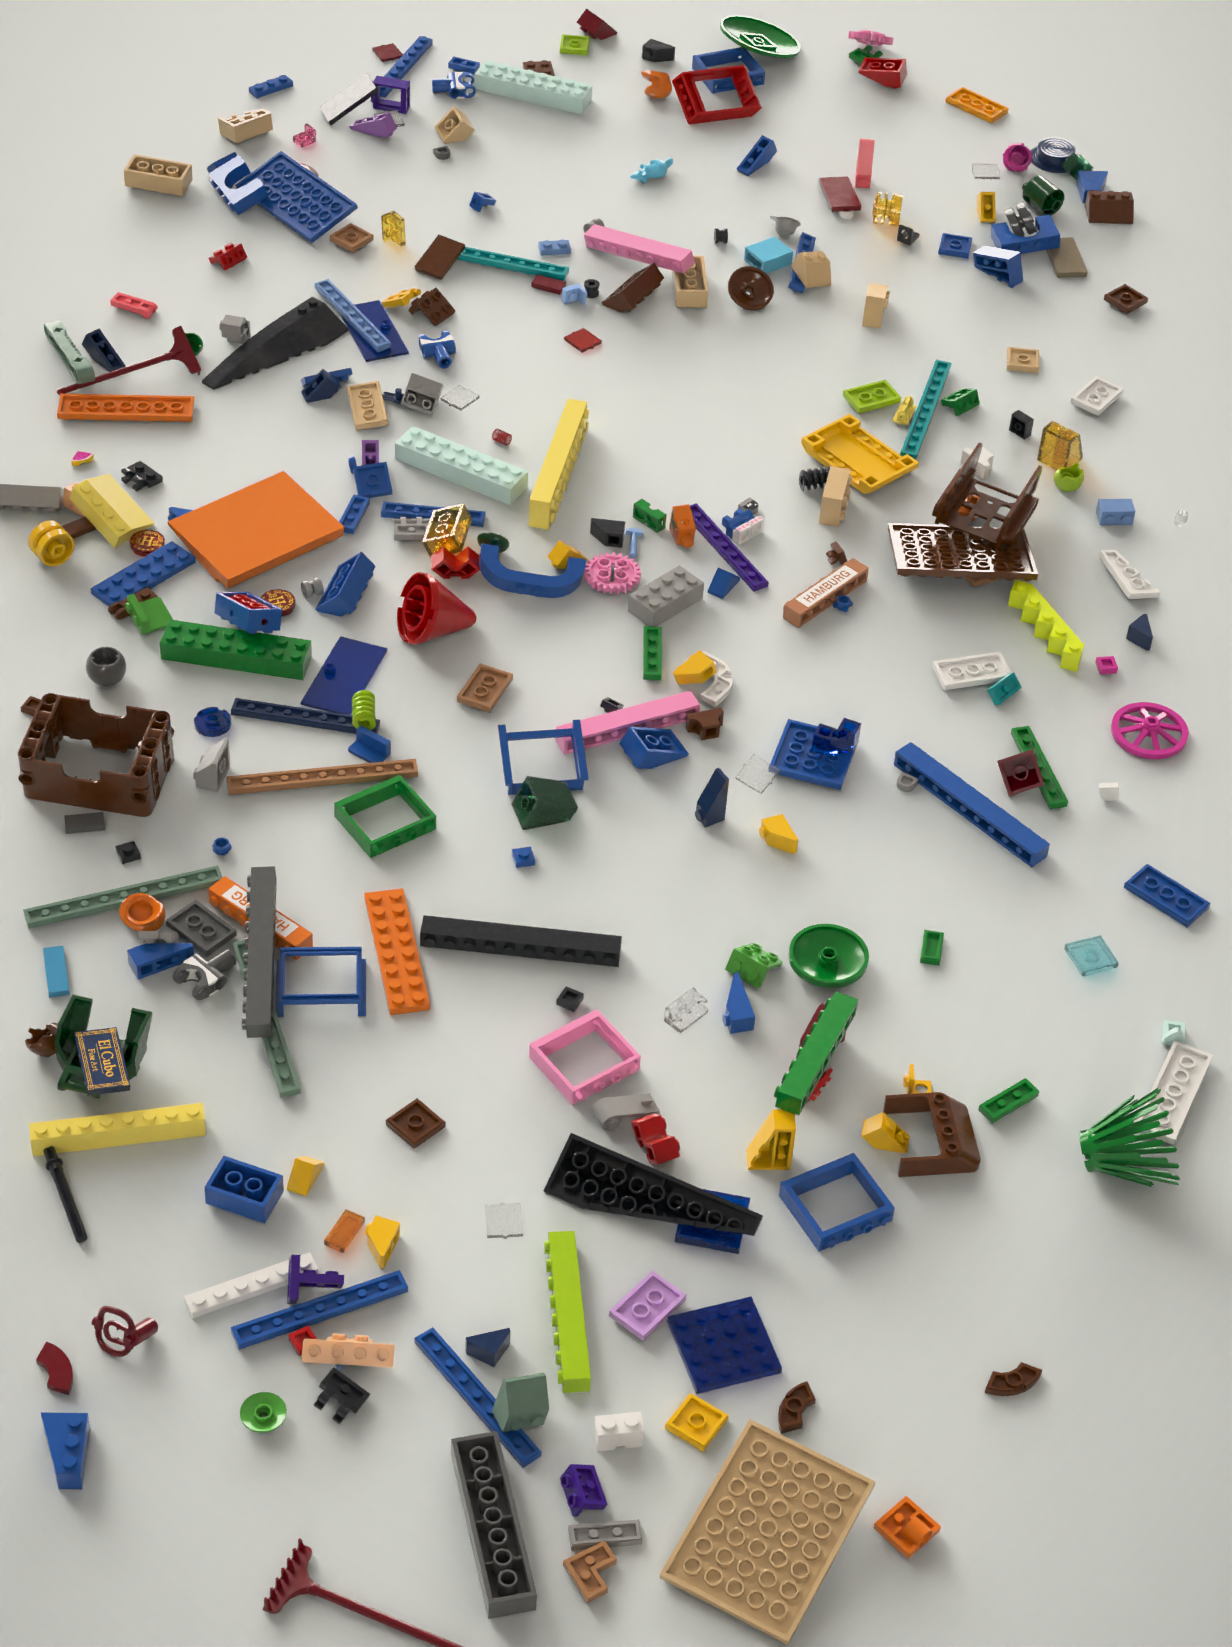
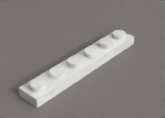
[184,1252,318,1319]

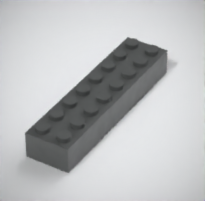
[451,1431,537,1619]

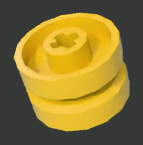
[28,521,75,567]

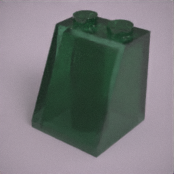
[511,776,578,830]

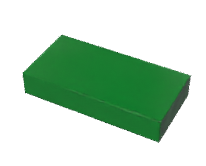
[920,930,944,966]

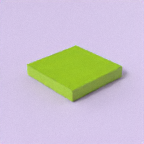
[559,34,590,55]

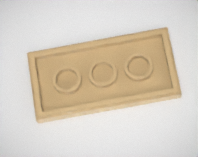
[347,381,389,431]

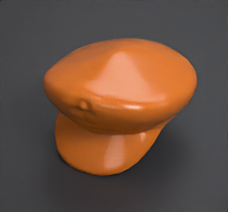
[119,893,165,932]

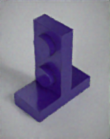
[287,1254,344,1304]

